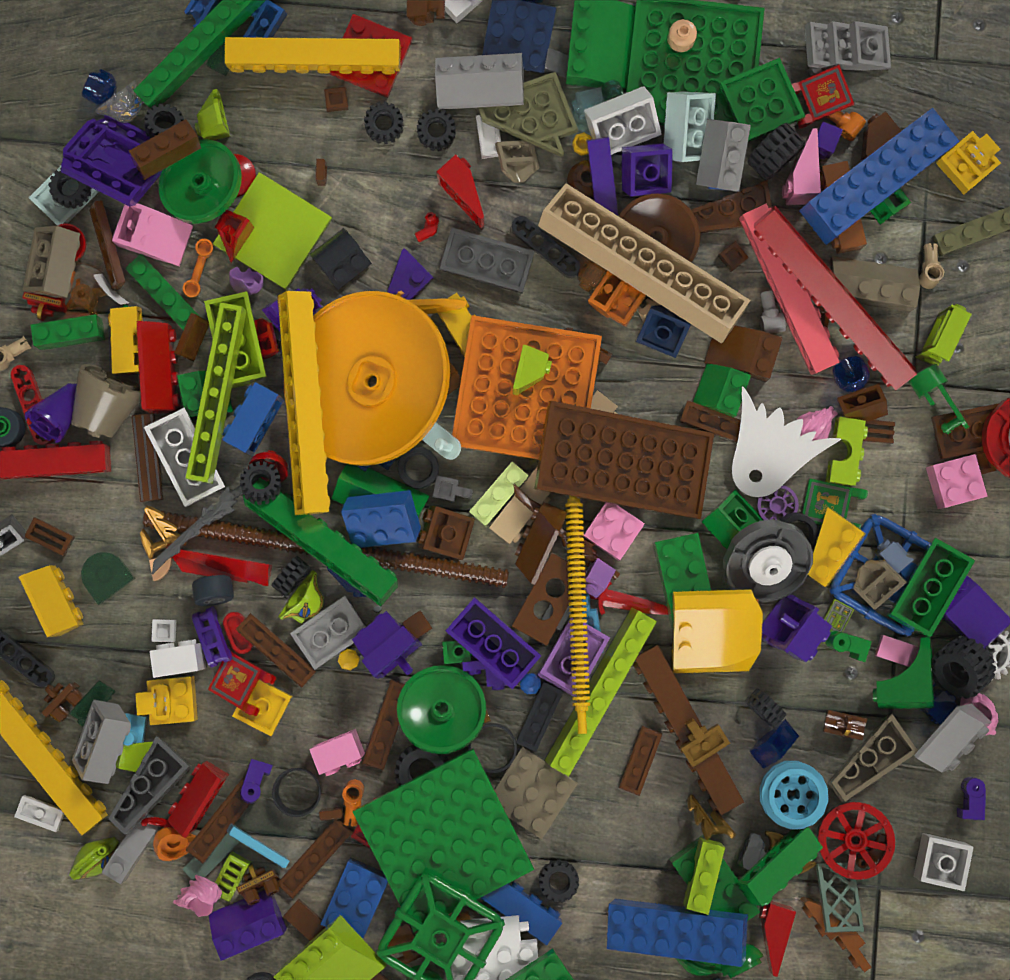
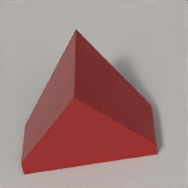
[214,210,254,263]

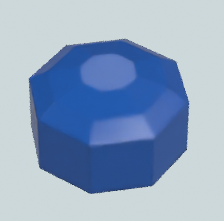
[520,673,541,694]

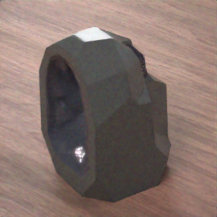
[737,833,766,870]

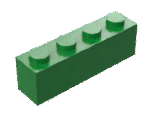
[736,827,823,906]

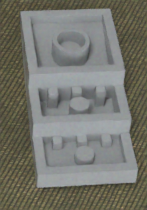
[805,21,891,70]

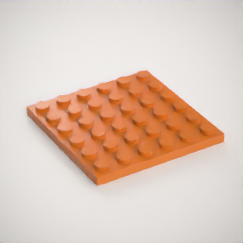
[452,315,602,460]

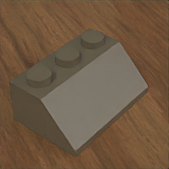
[22,226,80,298]

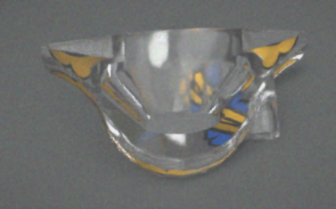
[95,80,144,123]

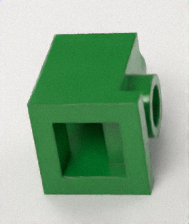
[442,640,473,664]

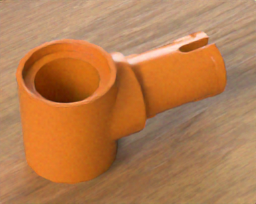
[826,111,866,141]
[342,779,364,826]

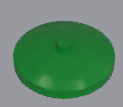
[159,140,242,224]
[397,665,486,754]

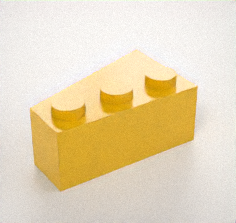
[108,306,143,375]
[807,508,866,587]

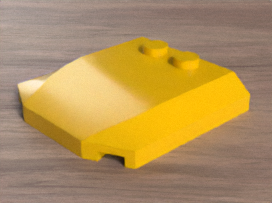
[671,590,763,673]

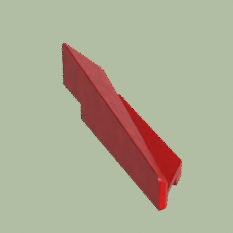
[166,547,272,586]

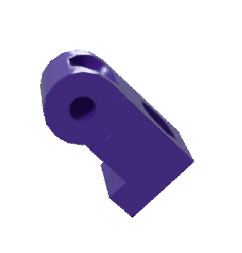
[240,759,273,804]
[957,777,986,820]

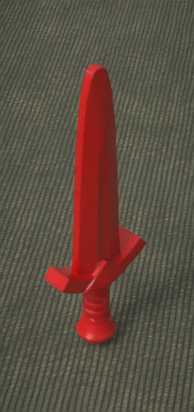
[581,582,669,615]

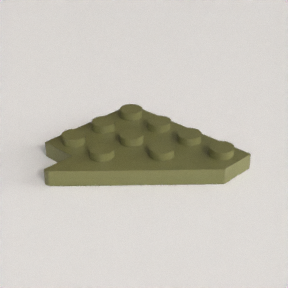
[477,72,578,157]

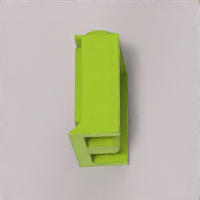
[916,304,972,366]

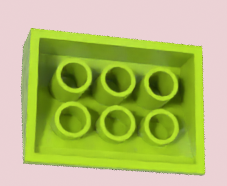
[274,915,386,980]

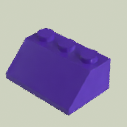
[208,890,287,961]

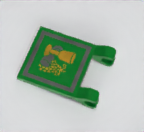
[802,478,868,529]

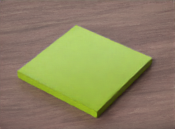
[213,172,332,291]

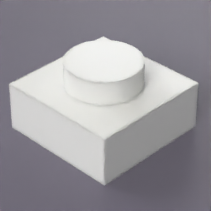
[152,619,176,642]

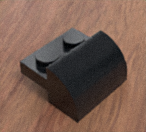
[309,228,372,290]

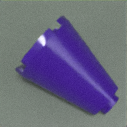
[25,383,76,443]

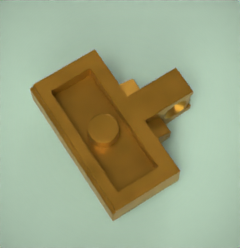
[680,718,730,767]

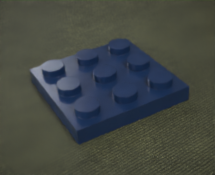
[482,0,557,74]

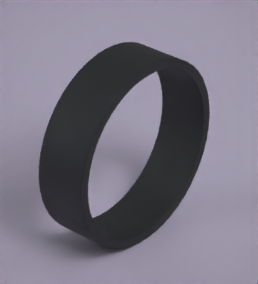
[468,723,517,773]

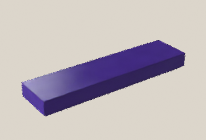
[586,137,618,216]

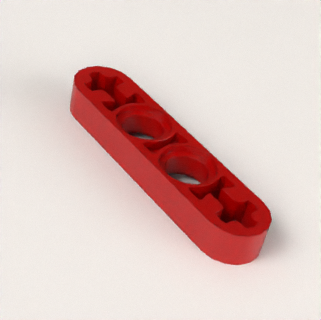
[11,365,54,446]

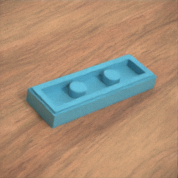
[227,824,290,868]

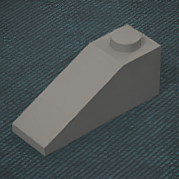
[102,813,160,884]

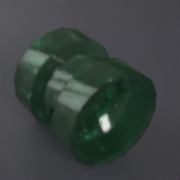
[601,80,624,102]

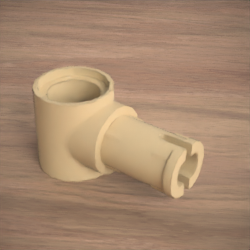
[919,243,944,289]
[0,336,31,371]

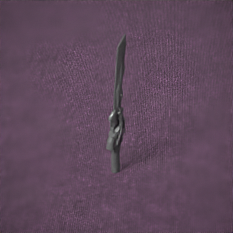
[152,477,259,574]

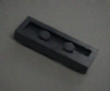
[516,682,564,752]

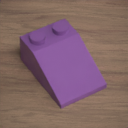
[537,618,610,697]

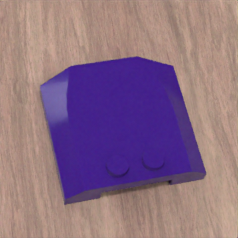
[61,113,162,207]

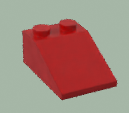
[436,154,484,230]

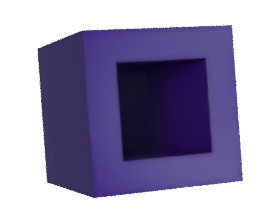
[817,122,843,159]

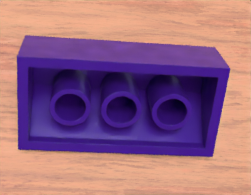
[445,597,541,690]

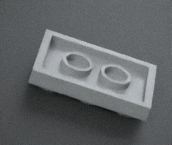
[290,596,366,670]

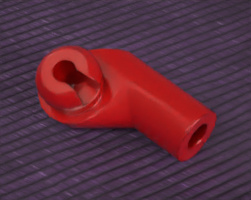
[414,212,439,243]

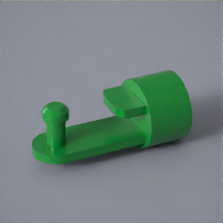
[908,364,970,434]

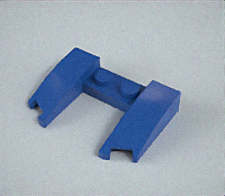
[184,0,287,38]

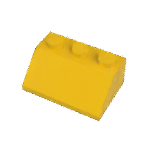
[19,565,84,637]

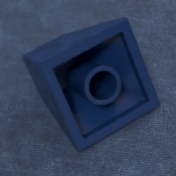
[636,305,691,358]

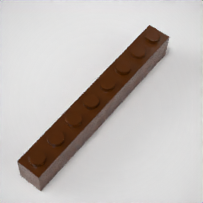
[632,645,744,815]

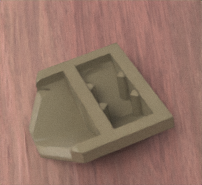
[495,140,540,183]
[853,560,906,610]

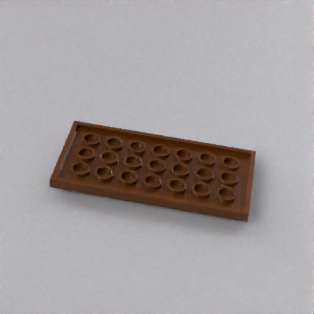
[534,401,714,519]

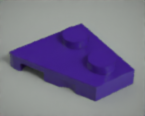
[387,248,434,300]

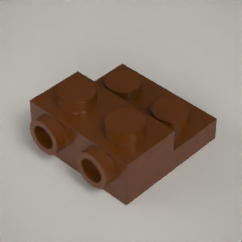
[416,505,475,560]

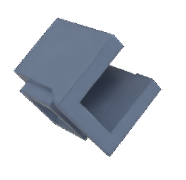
[874,539,914,573]

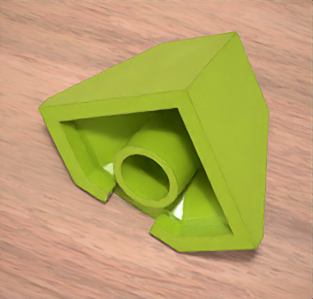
[195,89,230,140]

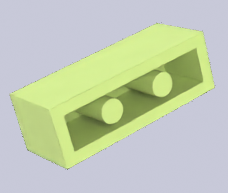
[469,462,529,527]

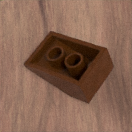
[704,325,783,383]

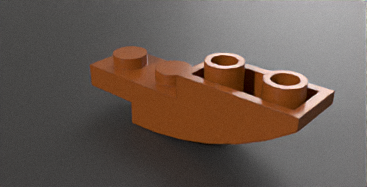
[801,897,872,973]

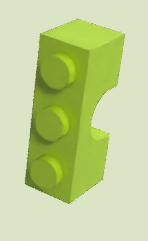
[825,417,868,486]
[683,837,725,915]

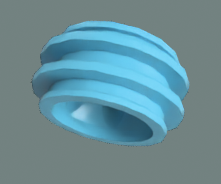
[759,761,828,829]

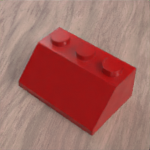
[168,761,229,839]

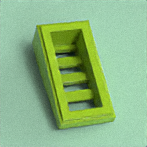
[215,851,251,902]

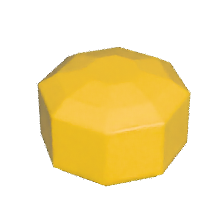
[572,132,592,156]
[338,649,360,670]

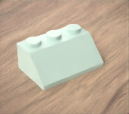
[664,92,716,162]

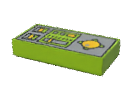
[823,599,854,644]

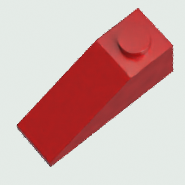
[759,901,796,977]

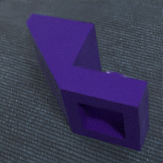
[462,660,506,690]

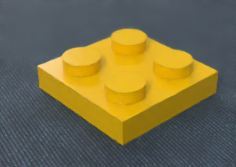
[232,679,293,736]

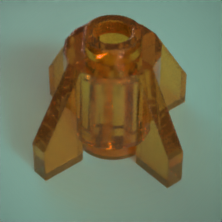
[66,278,107,316]

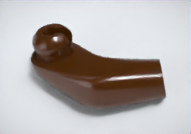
[856,832,886,869]

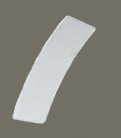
[93,274,129,304]

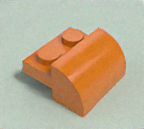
[588,271,646,327]

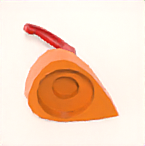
[141,817,196,861]

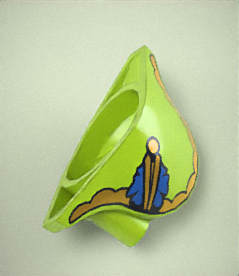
[278,570,323,624]
[69,837,119,880]

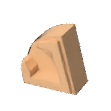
[149,557,173,581]

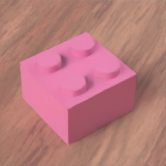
[926,454,988,509]
[583,502,645,561]
[309,729,365,776]

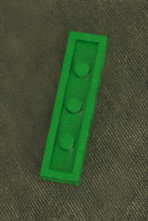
[125,254,199,331]

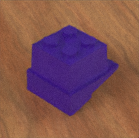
[761,594,832,662]
[352,611,423,679]

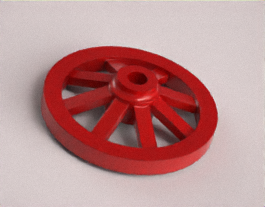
[818,802,895,880]

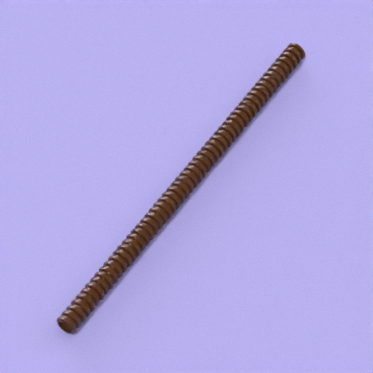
[143,511,509,588]

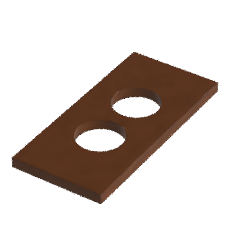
[512,553,586,646]

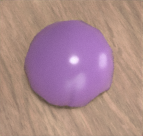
[229,267,263,295]

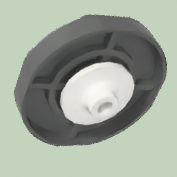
[723,519,813,602]

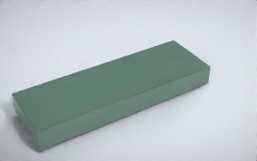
[182,824,240,881]

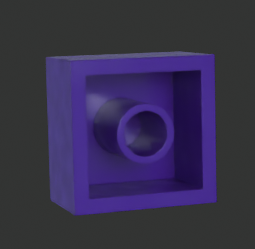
[622,144,673,196]

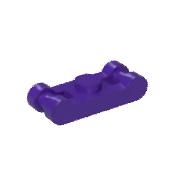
[192,606,232,668]

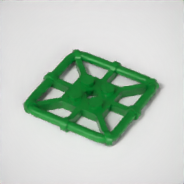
[376,873,505,980]

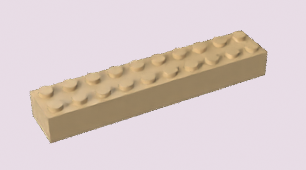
[538,184,751,343]

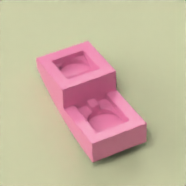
[875,635,920,667]

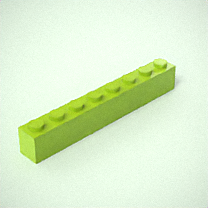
[186,302,247,484]
[545,608,657,777]

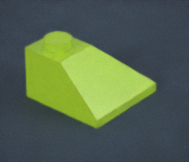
[513,345,552,395]

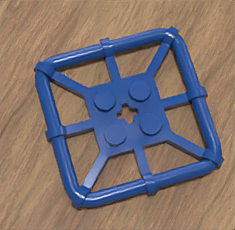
[829,514,929,637]

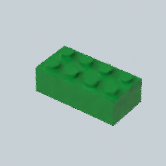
[653,533,711,628]
[669,835,760,921]

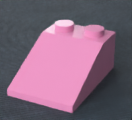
[782,128,821,205]

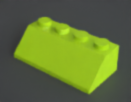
[204,291,267,388]

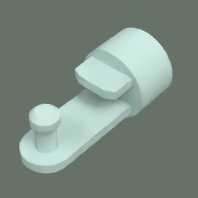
[422,423,461,460]

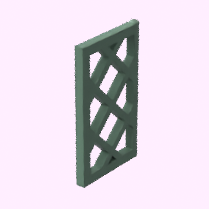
[816,863,864,933]

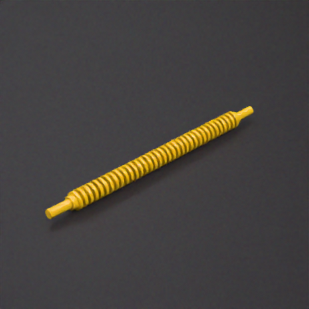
[565,496,590,734]

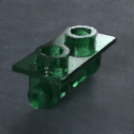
[69,680,115,727]

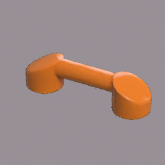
[183,239,213,298]

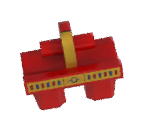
[23,292,68,321]

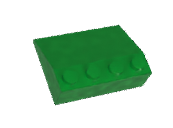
[566,0,636,91]

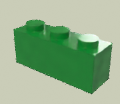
[31,314,105,350]

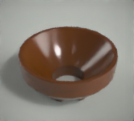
[567,160,594,199]

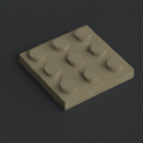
[494,746,578,840]

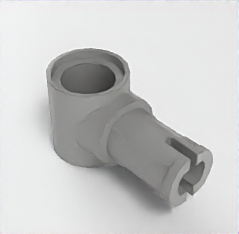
[760,291,786,334]

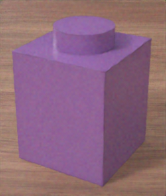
[581,558,616,598]

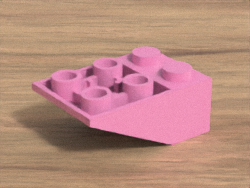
[112,204,193,267]

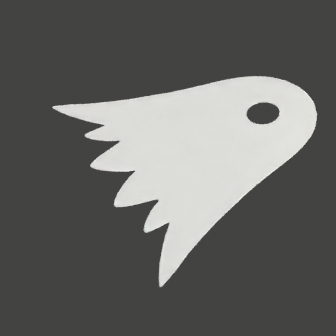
[732,386,841,497]

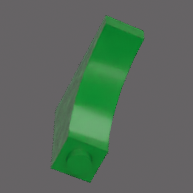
[873,637,934,709]

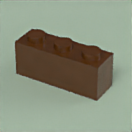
[129,119,201,180]

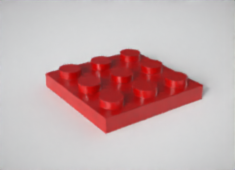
[329,14,413,98]

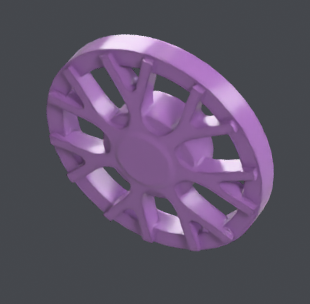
[757,485,799,520]

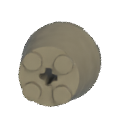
[71,364,141,438]

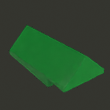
[332,464,430,519]

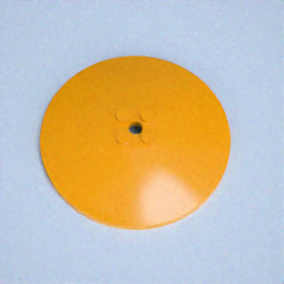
[284,291,450,466]

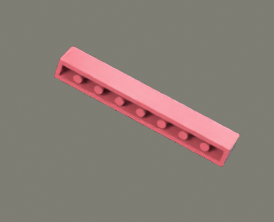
[739,204,839,375]

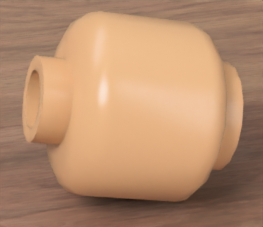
[667,19,697,52]

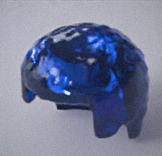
[82,69,117,106]
[832,356,870,392]

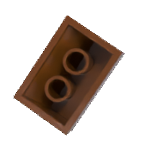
[514,501,568,585]

